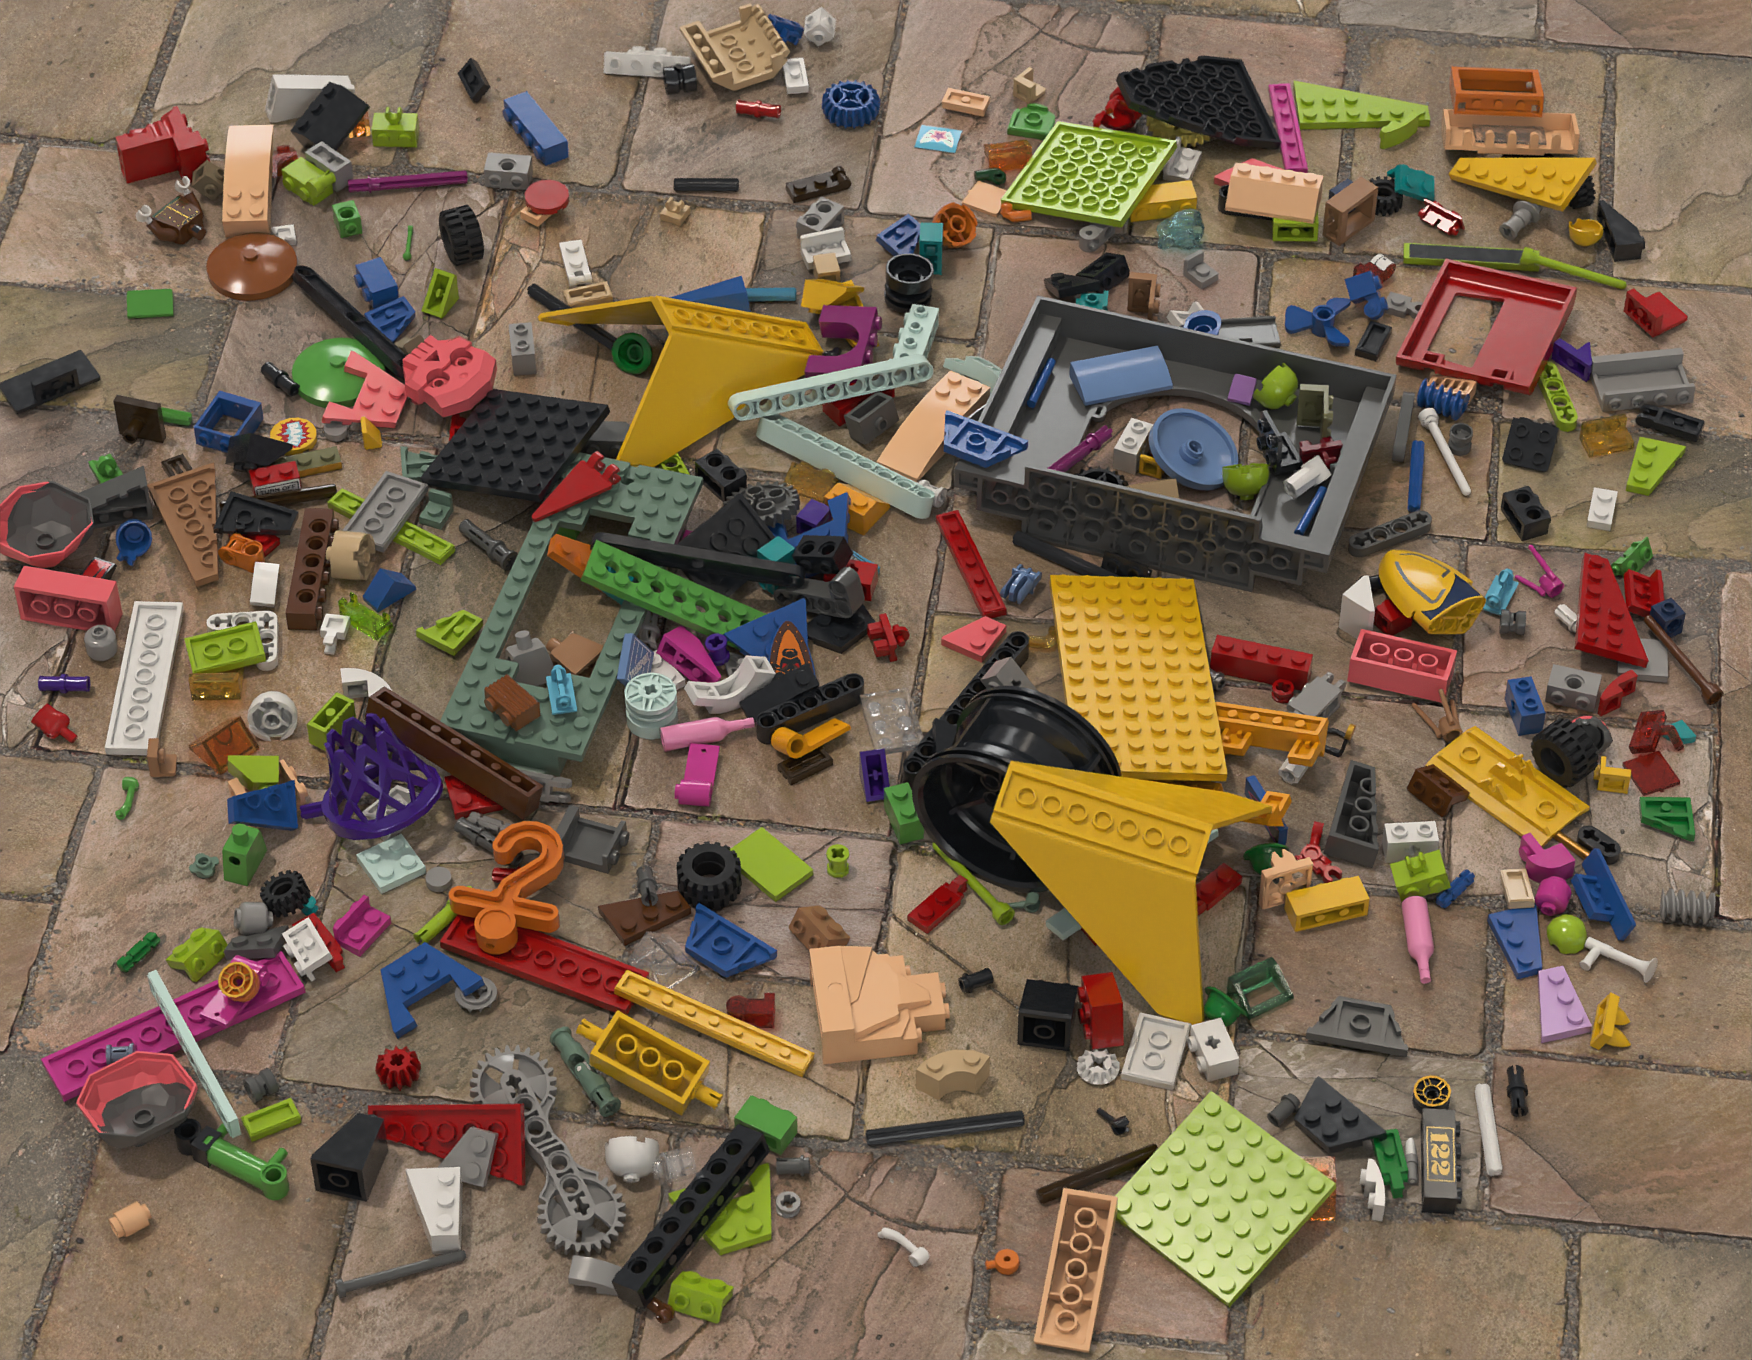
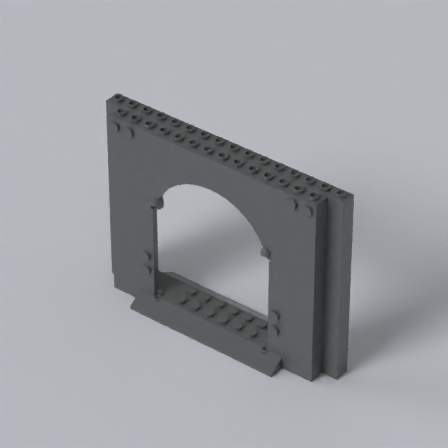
[954,295,1397,592]

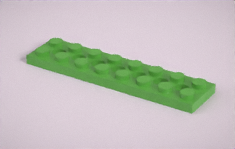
[580,540,766,650]

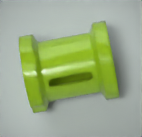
[826,844,849,878]

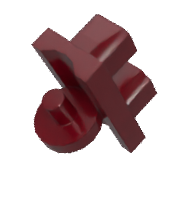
[1298,436,1343,470]

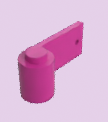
[674,743,720,807]
[199,955,270,1028]

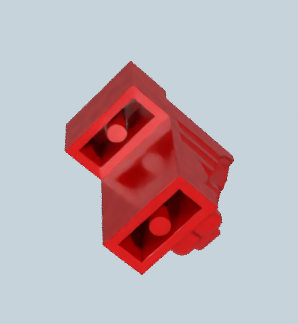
[115,106,211,184]

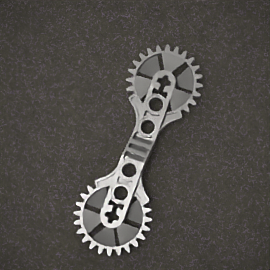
[470,1045,626,1257]

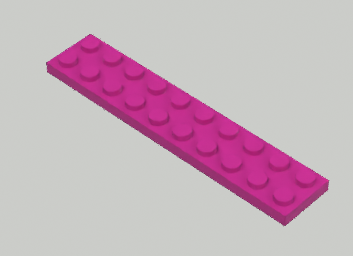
[41,951,305,1102]

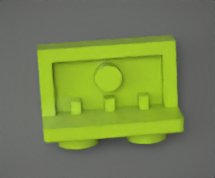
[166,927,228,982]
[668,1271,734,1324]

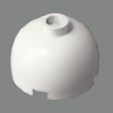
[247,691,297,741]
[605,1136,659,1183]

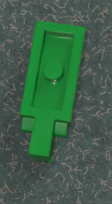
[1371,1129,1408,1199]

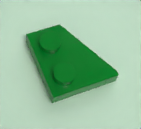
[1639,797,1695,841]

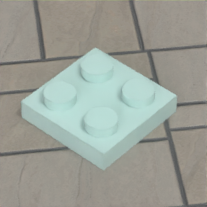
[356,834,426,894]

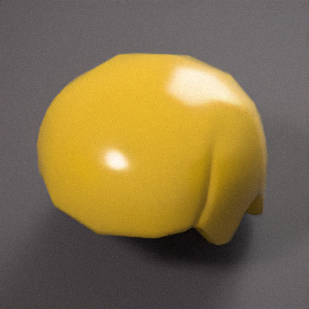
[1569,218,1603,246]

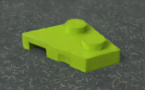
[416,610,483,656]

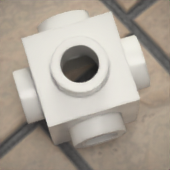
[804,7,836,47]

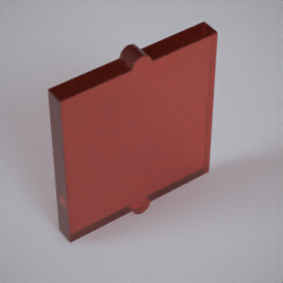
[1622,751,1681,796]

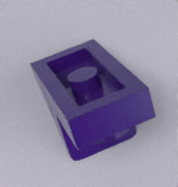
[1551,338,1592,382]

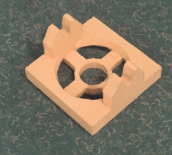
[1258,849,1313,910]

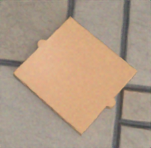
[962,181,1007,217]

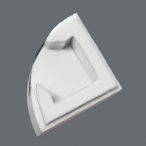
[271,224,297,245]

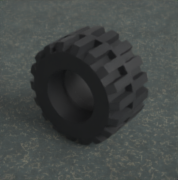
[439,204,484,266]
[1531,718,1598,788]
[676,841,742,910]

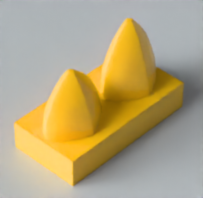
[1590,992,1631,1050]

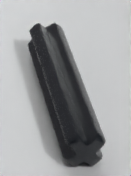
[674,178,739,191]

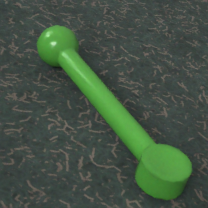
[403,225,413,261]

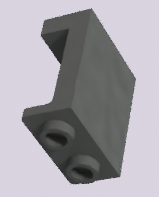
[556,805,630,874]

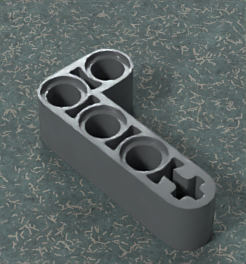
[773,567,865,618]

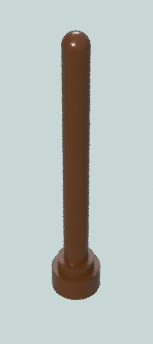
[1644,615,1724,705]

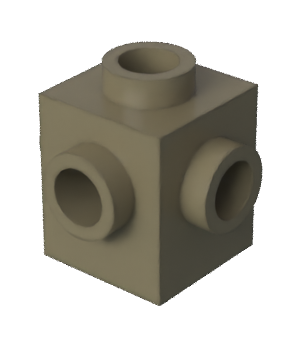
[192,160,224,200]

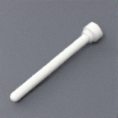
[1418,408,1471,496]

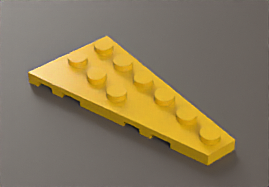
[1449,158,1597,212]

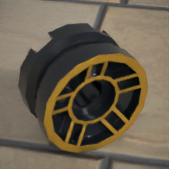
[1412,1075,1451,1114]

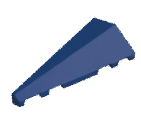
[669,276,751,312]

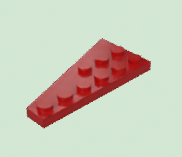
[1574,553,1649,668]
[368,1103,526,1186]

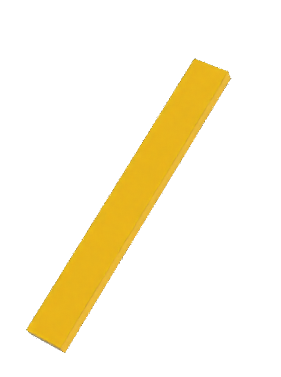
[614,970,815,1077]

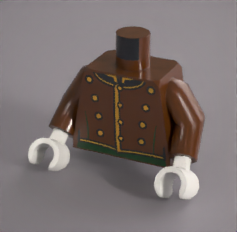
[136,176,206,245]

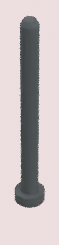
[334,1250,466,1299]

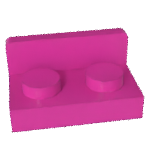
[333,895,391,957]

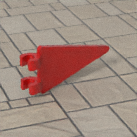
[532,451,621,522]

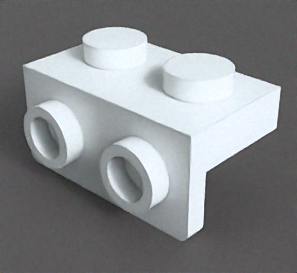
[800,227,851,270]

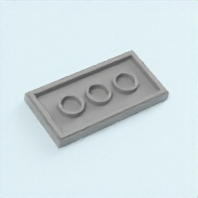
[342,471,428,553]

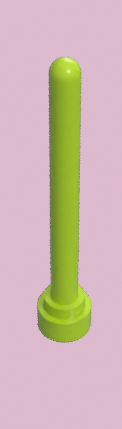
[1519,247,1627,290]
[932,843,1015,925]

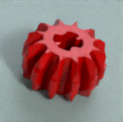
[375,1045,421,1091]

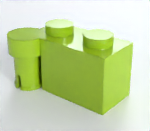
[282,157,336,206]

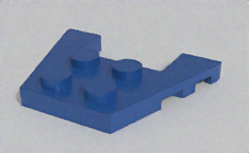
[767,492,851,578]
[380,942,485,1039]

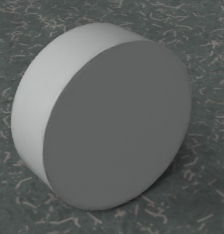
[324,421,348,441]
[425,867,452,892]

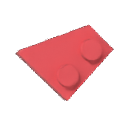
[941,616,1006,663]

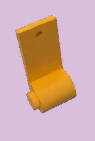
[771,718,851,758]

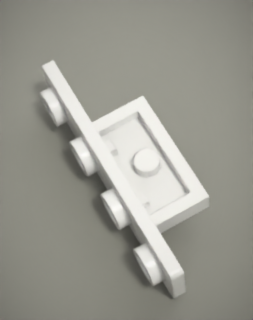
[604,46,691,77]

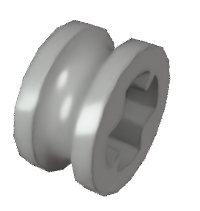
[776,1191,800,1218]

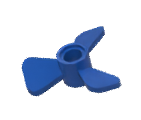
[1285,298,1351,346]

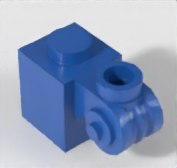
[1344,271,1389,320]

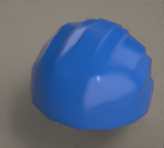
[115,519,152,566]

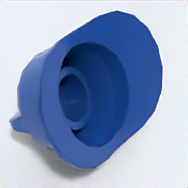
[1183,310,1221,335]

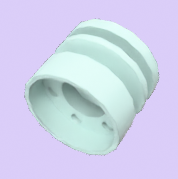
[624,672,678,740]

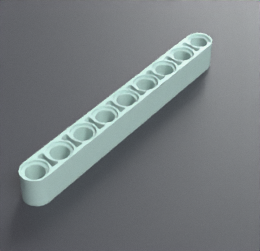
[728,354,933,421]
[756,414,935,519]

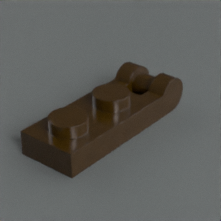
[786,166,852,203]

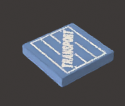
[617,633,654,687]

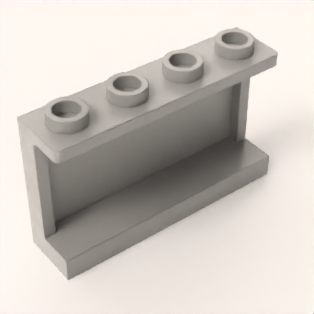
[1590,348,1696,412]

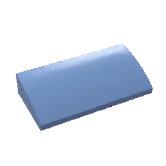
[1069,346,1173,406]

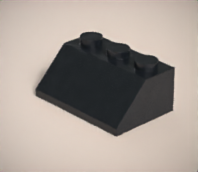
[290,82,370,151]

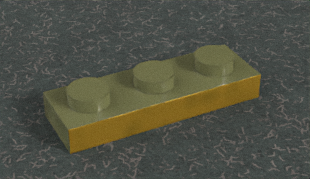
[268,446,342,477]

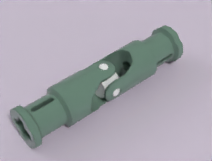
[550,1026,621,1117]

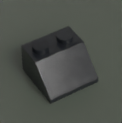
[225,433,293,472]

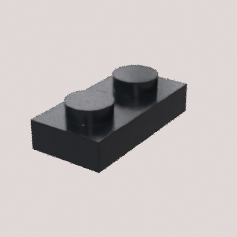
[457,58,490,102]

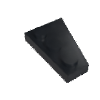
[213,491,299,535]

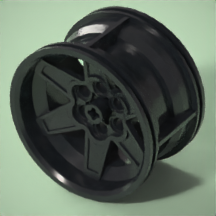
[912,686,1122,893]

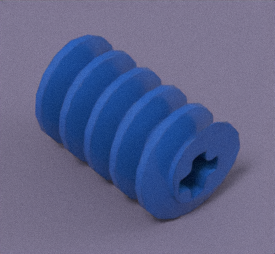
[1417,378,1470,421]

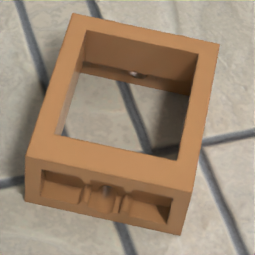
[1322,177,1378,246]

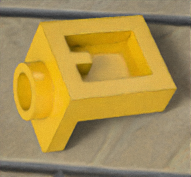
[1593,756,1631,794]

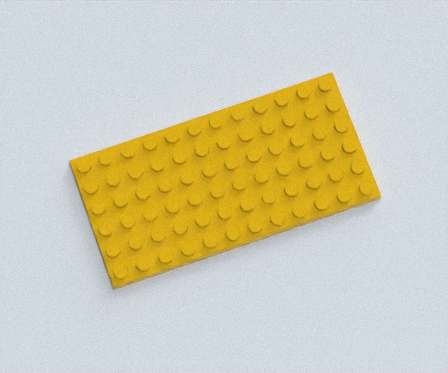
[1049,574,1228,782]

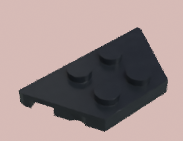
[1294,1076,1387,1154]

